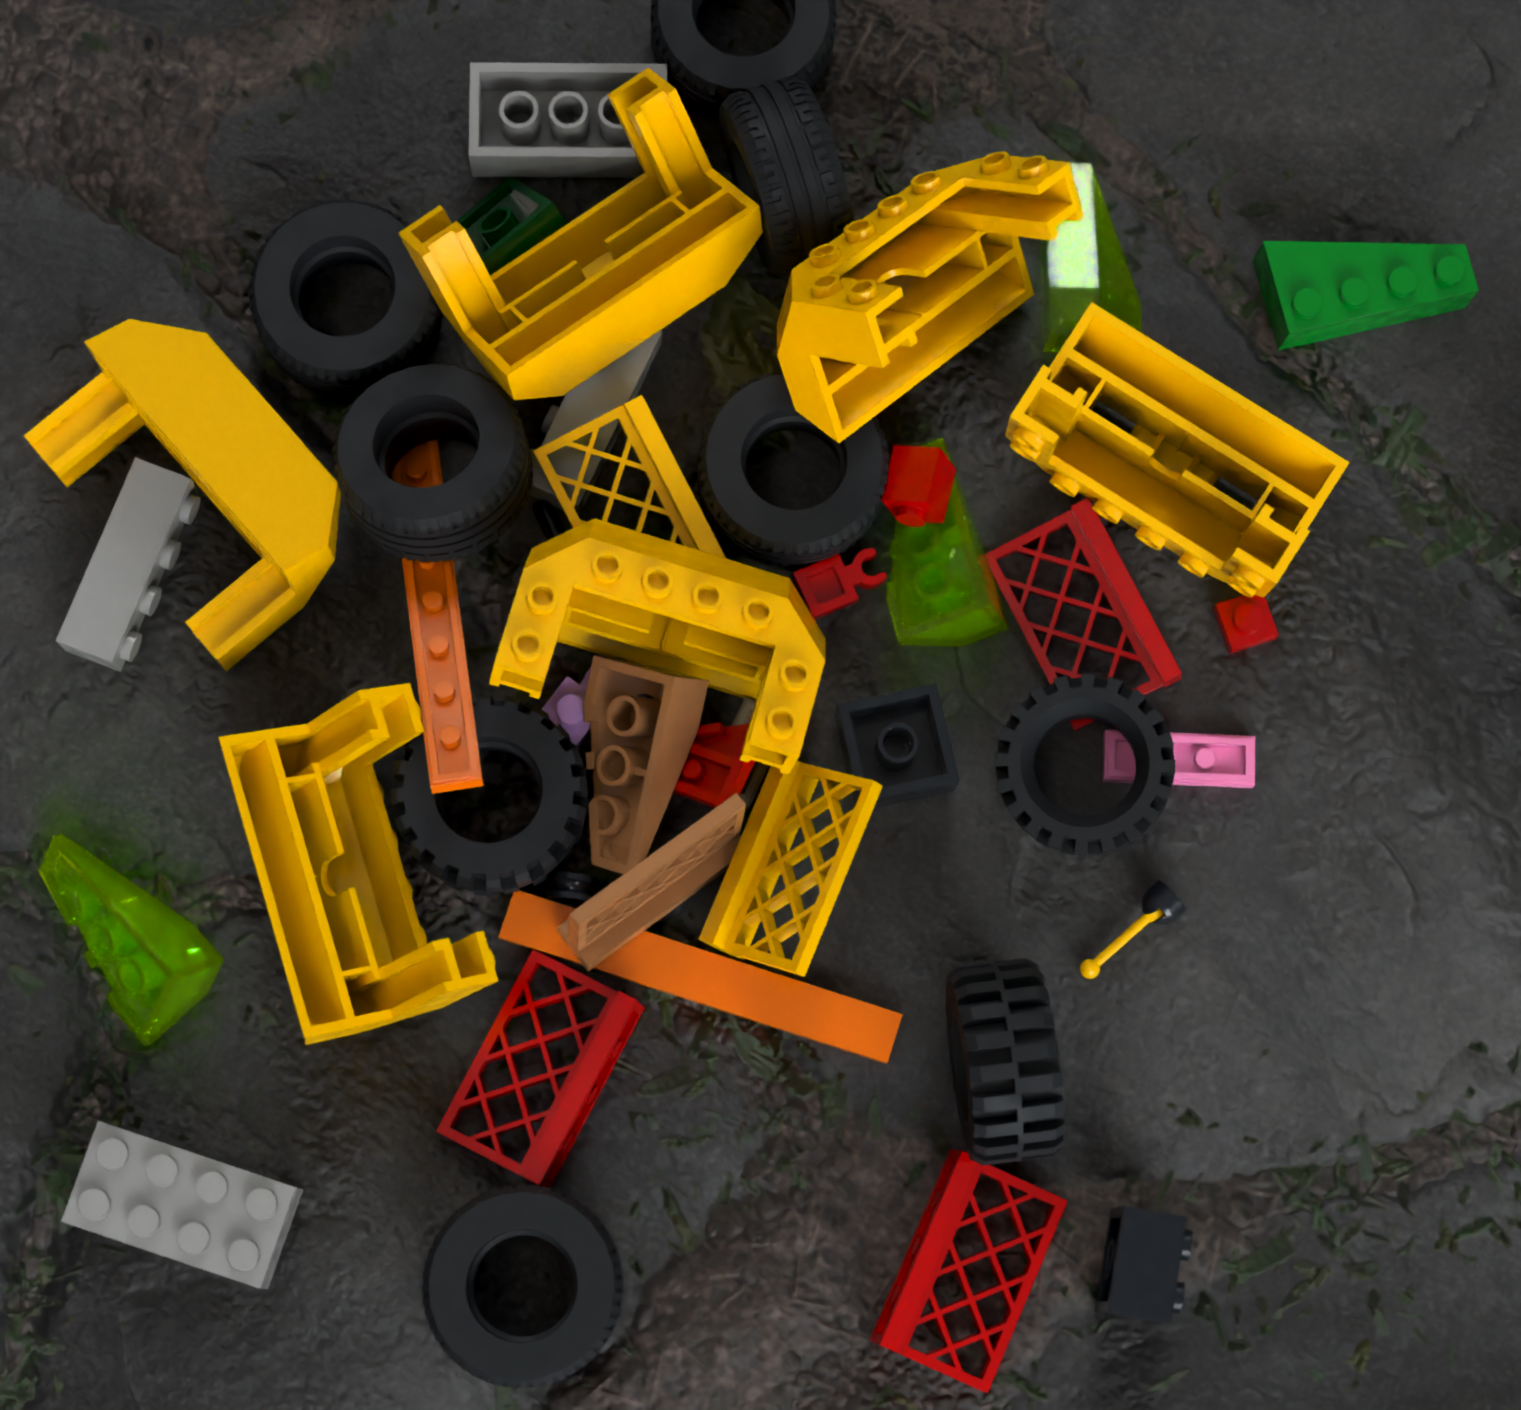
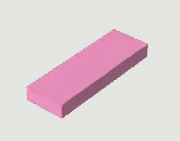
[1102,730,1255,788]

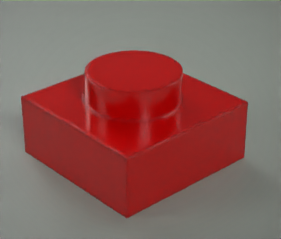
[1212,595,1279,654]

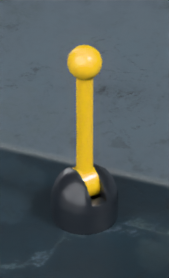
[1080,880,1187,979]

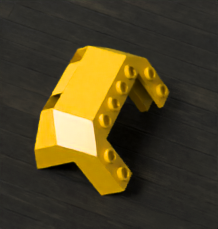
[398,67,763,400]
[777,151,1084,443]
[1005,302,1350,598]
[24,319,341,672]
[489,518,826,775]
[219,683,498,1045]

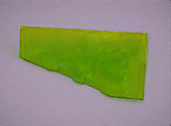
[1042,163,1142,352]
[886,437,1009,646]
[38,834,224,1046]

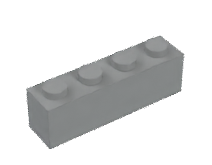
[529,330,662,517]
[56,457,201,672]

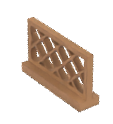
[557,793,746,972]

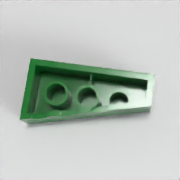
[1253,241,1479,351]

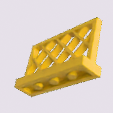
[532,395,726,558]
[699,760,883,977]

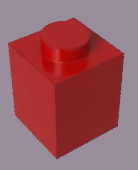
[881,445,956,527]

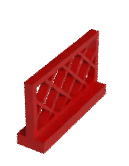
[983,497,1182,732]
[436,949,645,1188]
[869,1149,1068,1394]

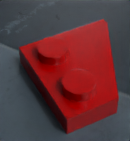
[673,718,755,808]

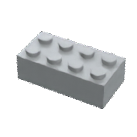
[469,62,667,178]
[61,1121,303,1289]

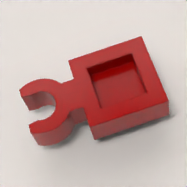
[792,548,887,620]

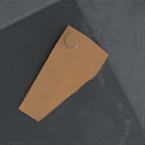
[583,655,709,874]

